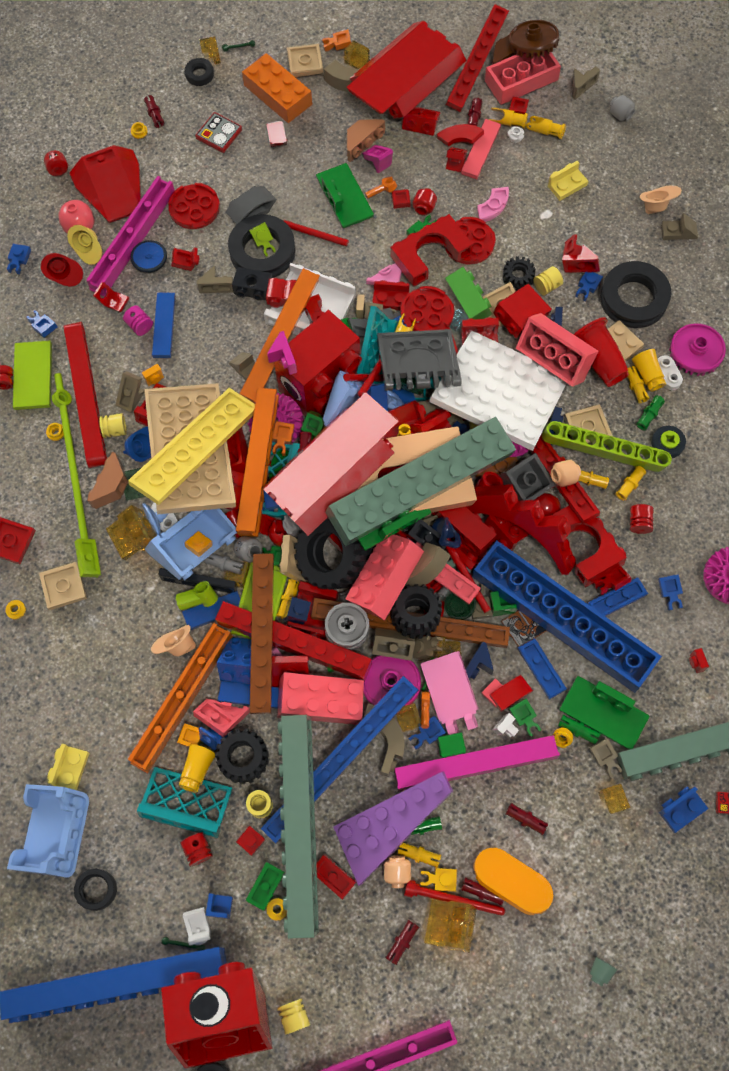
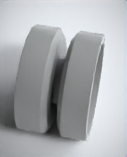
[325,603,369,651]

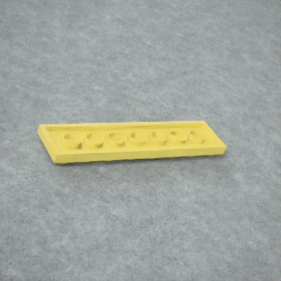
[128,388,255,505]

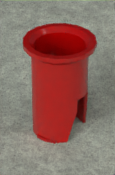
[573,317,629,387]

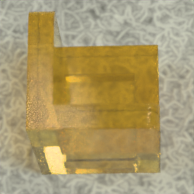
[344,40,370,69]
[224,561,250,589]
[437,637,462,658]
[396,703,421,732]
[598,784,630,814]

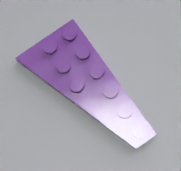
[334,772,453,886]

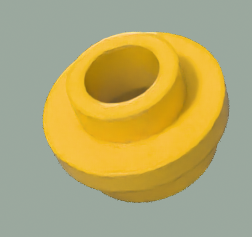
[131,122,148,139]
[46,423,64,441]
[5,600,26,620]
[553,728,573,748]
[267,898,287,921]

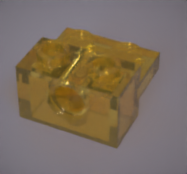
[106,505,157,561]
[424,899,477,953]

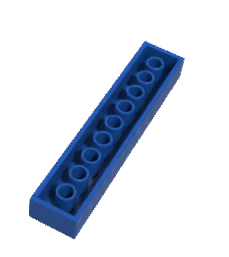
[472,541,662,693]
[0,947,227,1024]

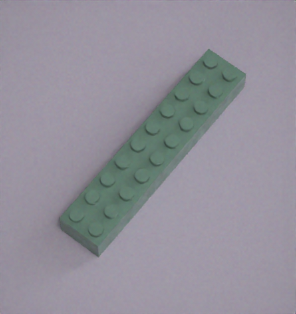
[325,416,516,546]
[278,715,319,939]

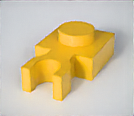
[420,868,457,892]

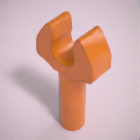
[365,177,397,198]
[421,692,430,729]

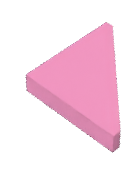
[366,263,402,285]

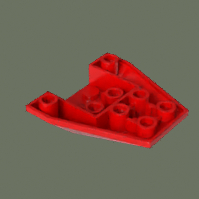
[69,145,141,223]

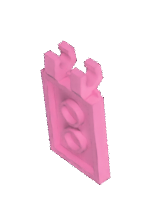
[421,651,478,735]

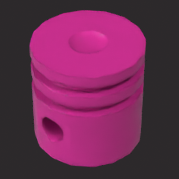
[123,305,153,336]

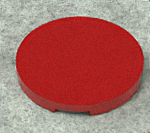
[168,183,220,229]
[444,217,496,265]
[400,286,454,331]

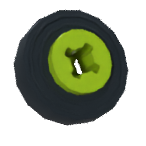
[651,425,686,458]

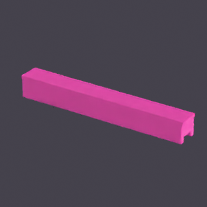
[86,176,175,297]
[395,735,560,792]
[318,1020,458,1071]

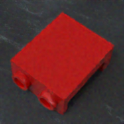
[493,284,552,338]
[287,581,338,640]

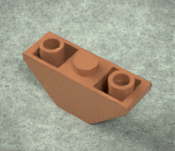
[347,119,385,162]
[87,452,128,509]

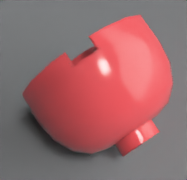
[58,200,95,234]

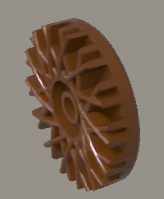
[509,20,559,59]

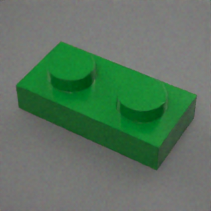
[245,862,285,912]

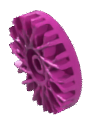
[669,323,726,376]
[247,393,304,445]
[703,547,729,604]
[363,655,421,712]

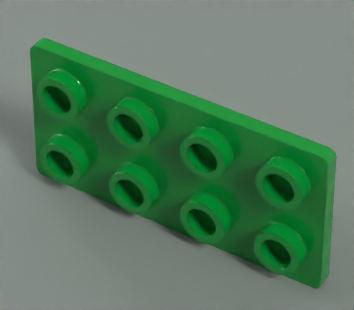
[316,163,374,228]
[358,509,431,551]
[559,676,650,750]

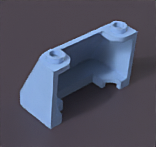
[323,371,404,426]
[145,509,237,580]
[7,784,89,878]

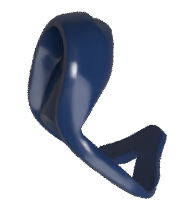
[432,517,461,548]

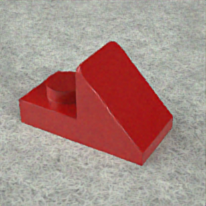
[446,147,468,172]
[562,245,600,273]

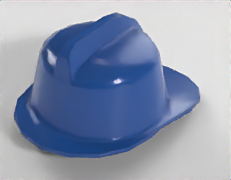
[123,426,151,462]

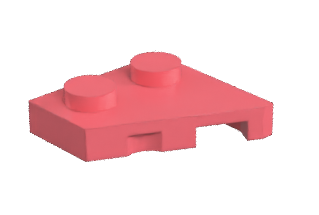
[193,699,250,737]

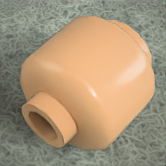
[551,460,581,487]
[383,855,411,888]

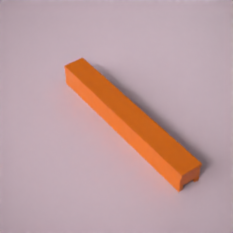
[240,268,320,404]
[236,387,279,537]
[128,623,233,774]

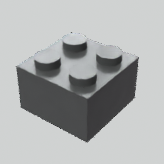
[499,453,555,501]

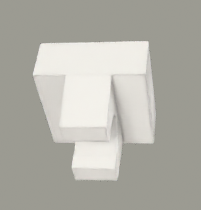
[492,713,519,737]

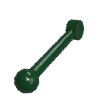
[222,40,255,52]
[161,937,205,951]

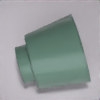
[590,957,618,986]

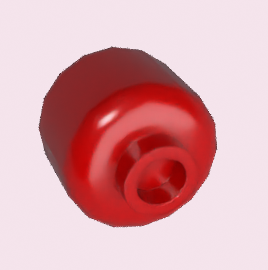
[44,150,68,177]
[412,188,437,215]

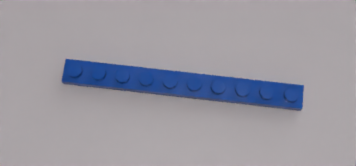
[261,676,419,843]

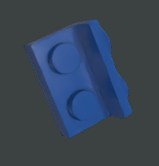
[658,786,709,833]

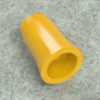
[631,349,666,392]
[179,745,215,793]

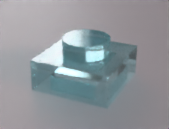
[450,308,469,332]

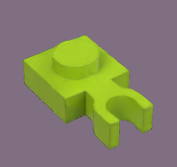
[249,222,276,256]

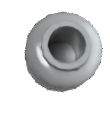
[610,95,635,121]
[234,536,263,563]

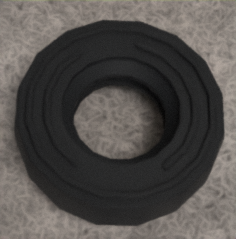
[185,58,214,86]

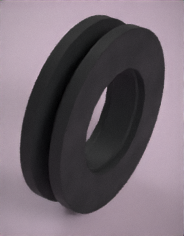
[228,214,296,278]
[600,261,671,328]

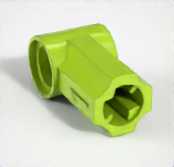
[176,581,218,610]

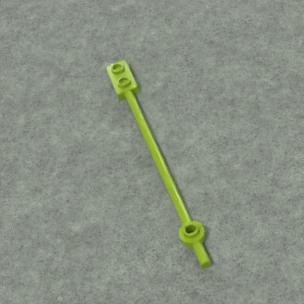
[52,373,101,578]

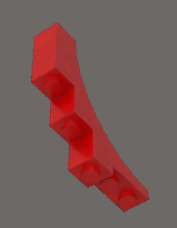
[468,484,576,575]

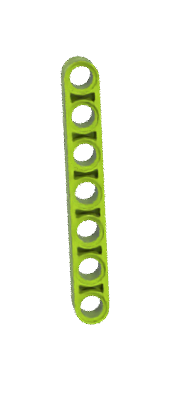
[542,421,672,472]

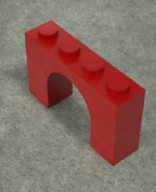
[390,214,473,287]
[551,505,627,588]

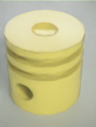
[533,266,563,296]
[100,413,127,438]
[246,790,273,819]
[277,998,310,1035]

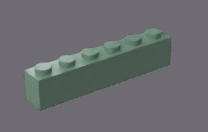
[617,722,729,781]

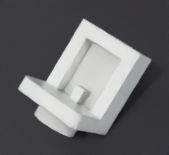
[183,907,211,945]

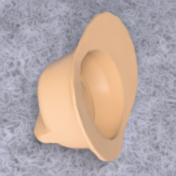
[640,185,682,214]
[151,625,196,657]

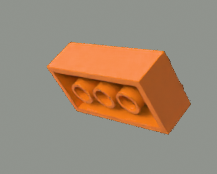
[242,53,313,124]

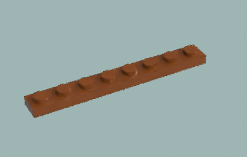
[250,554,274,714]

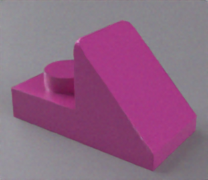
[362,145,393,173]
[267,331,297,375]

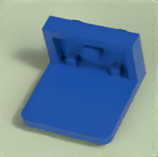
[217,637,251,684]

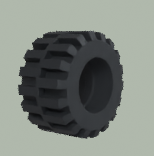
[391,584,442,639]
[215,729,269,784]

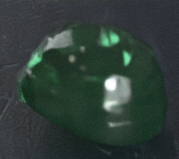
[444,592,476,620]

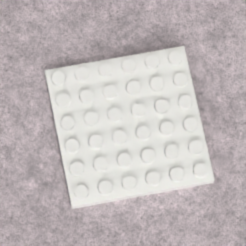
[429,330,567,451]

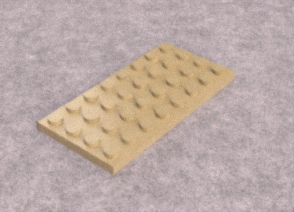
[144,383,236,515]

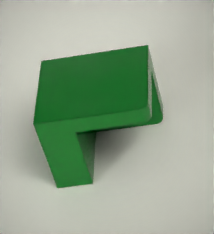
[489,591,517,617]
[437,733,466,758]

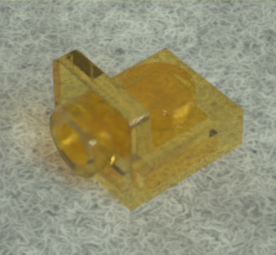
[199,36,221,64]

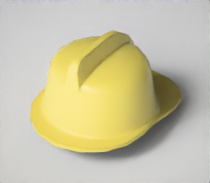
[67,225,102,265]

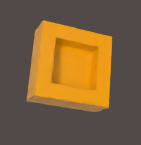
[142,364,164,386]
[185,531,213,557]
[177,723,200,747]

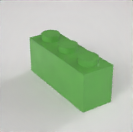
[445,266,492,319]

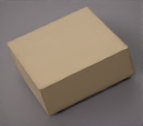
[356,294,365,319]

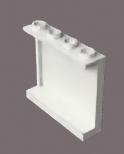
[264,263,356,335]

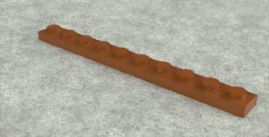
[311,598,510,648]

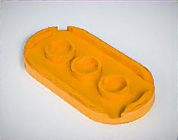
[473,848,553,915]

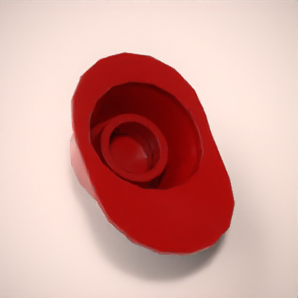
[40,253,84,287]

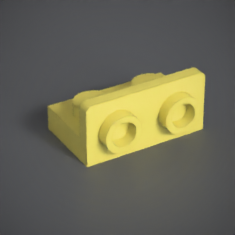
[548,161,588,201]
[47,744,89,790]

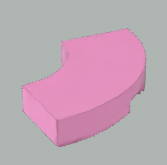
[477,187,509,222]

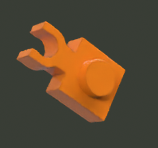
[322,29,352,52]
[272,421,295,456]

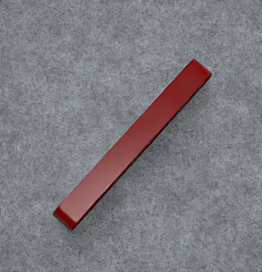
[63,321,107,469]

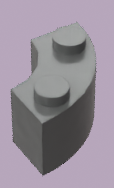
[226,186,277,224]

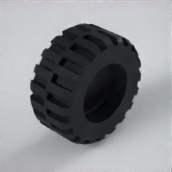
[294,518,372,590]

